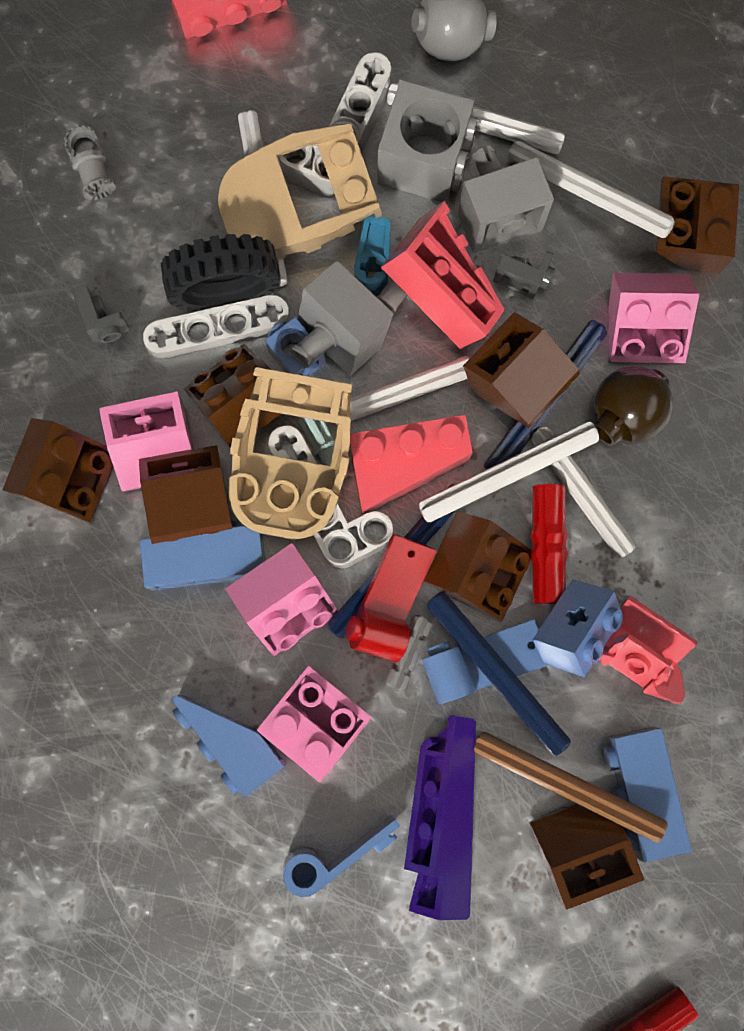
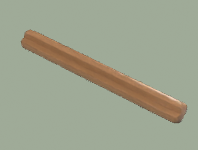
[474,732,668,843]

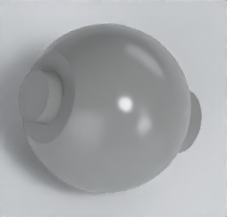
[411,0,497,62]

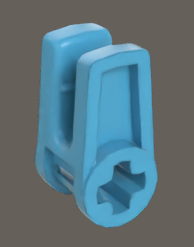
[354,216,391,297]

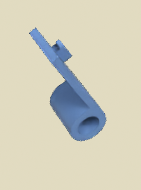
[422,619,548,705]
[283,815,400,897]

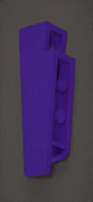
[404,715,476,920]

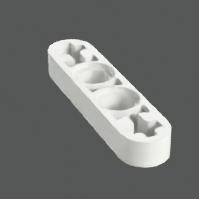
[143,295,290,358]

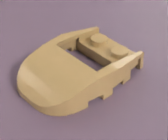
[218,123,382,259]
[229,367,352,539]

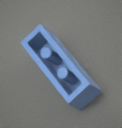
[139,520,266,591]
[603,727,692,863]

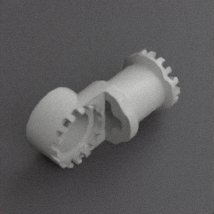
[64,125,116,200]

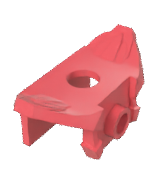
[599,596,698,704]

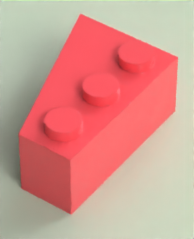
[171,0,287,39]
[381,201,505,349]
[350,414,473,515]

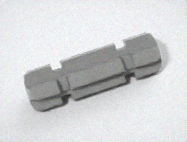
[386,615,432,691]

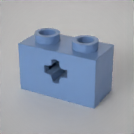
[533,579,623,678]

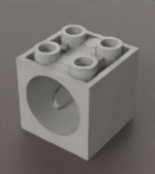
[377,80,478,204]

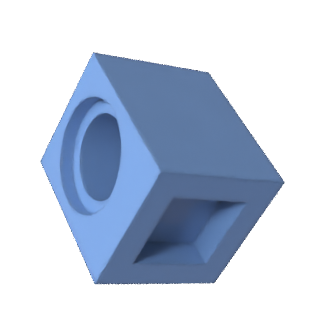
[265,317,325,376]

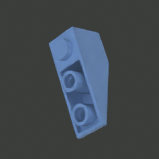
[171,695,286,798]

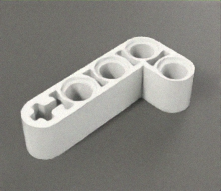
[279,52,391,197]
[268,426,393,569]

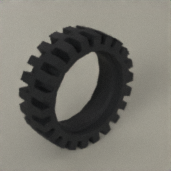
[161,234,281,311]

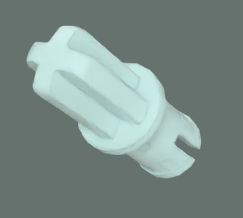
[299,417,354,479]

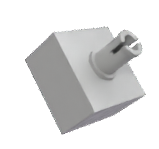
[458,146,554,254]
[291,260,394,376]

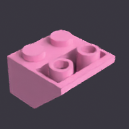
[608,273,699,363]
[99,391,193,492]
[225,543,338,656]
[257,666,372,783]

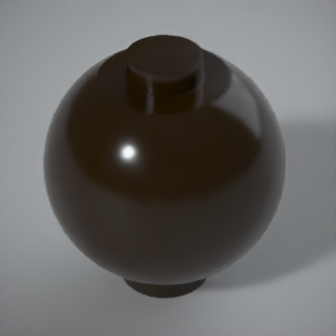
[593,366,673,447]

